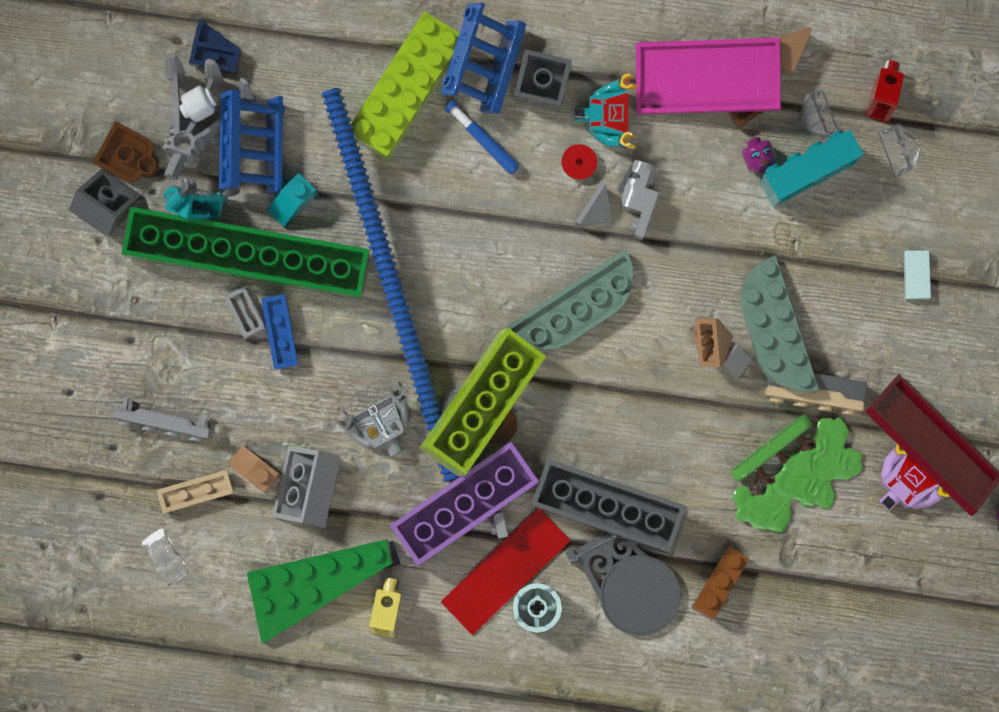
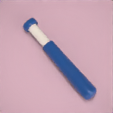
[444,100,520,174]

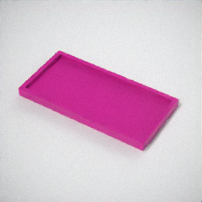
[636,37,781,115]

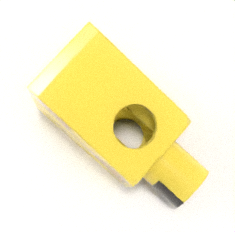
[369,578,402,638]

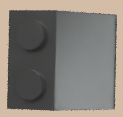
[69,169,141,237]

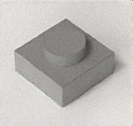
[490,512,508,539]

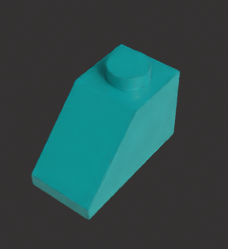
[267,173,318,228]

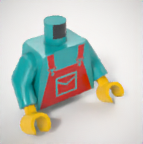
[575,74,637,149]

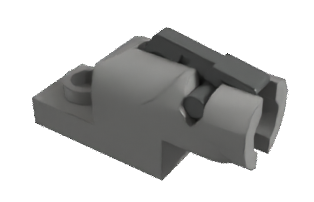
[618,160,659,241]

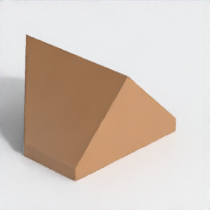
[693,318,734,367]

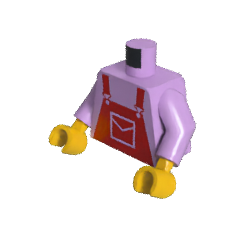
[879,444,949,512]

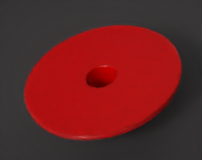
[561,144,597,180]

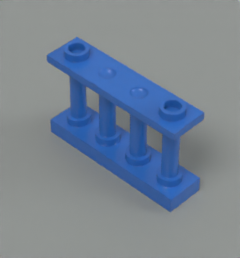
[441,2,527,114]
[219,89,285,195]

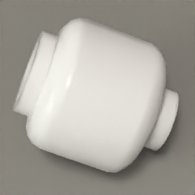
[179,86,217,122]

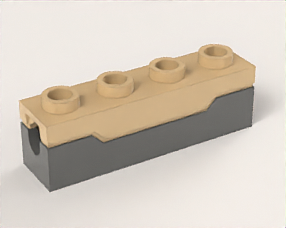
[764,373,867,416]

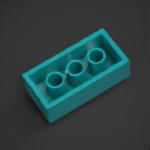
[760,129,864,208]

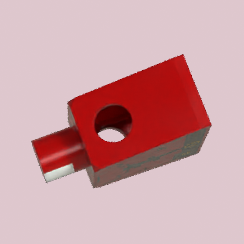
[865,60,904,122]

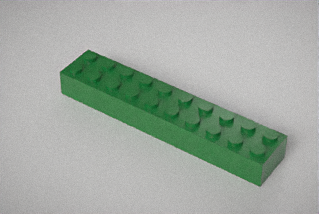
[121,207,371,300]

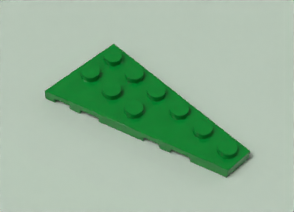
[246,539,393,644]

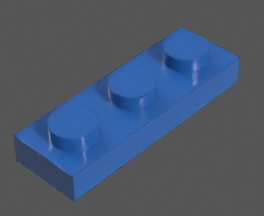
[261,294,299,370]

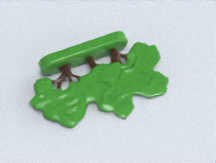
[730,414,863,532]

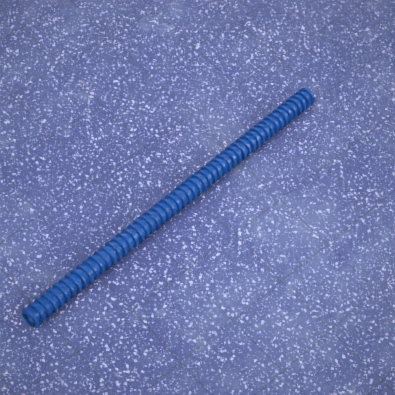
[321,88,461,482]

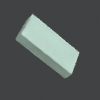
[904,250,931,300]

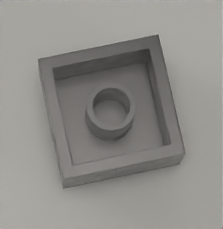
[514,49,572,112]

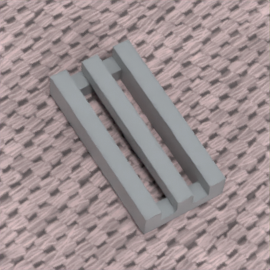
[224,286,267,340]

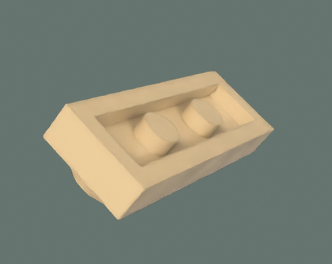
[156,470,234,514]

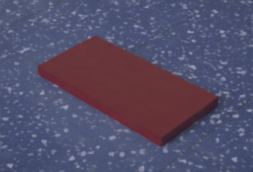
[864,374,999,516]

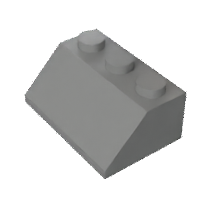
[272,446,341,528]

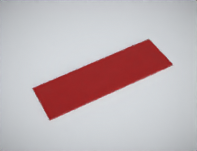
[441,509,570,635]

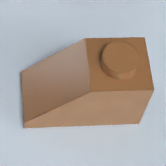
[780,27,812,77]
[228,445,281,494]

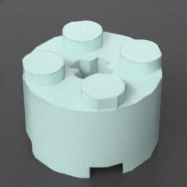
[513,583,562,633]

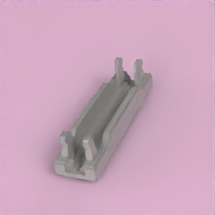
[113,397,212,443]

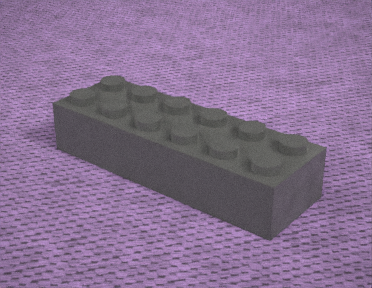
[531,459,689,556]

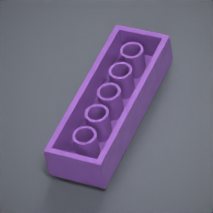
[390,442,539,566]

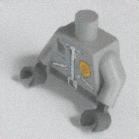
[335,382,410,457]

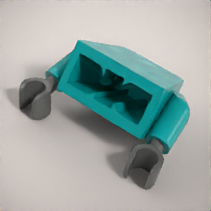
[164,178,240,220]

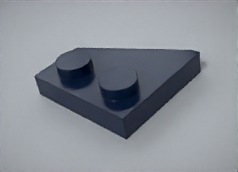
[189,19,241,74]

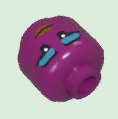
[742,137,777,174]

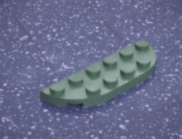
[504,249,633,351]
[740,256,819,394]

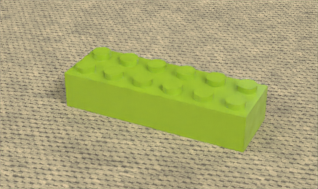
[351,11,459,162]
[419,327,546,477]

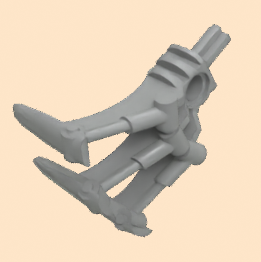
[164,54,256,180]

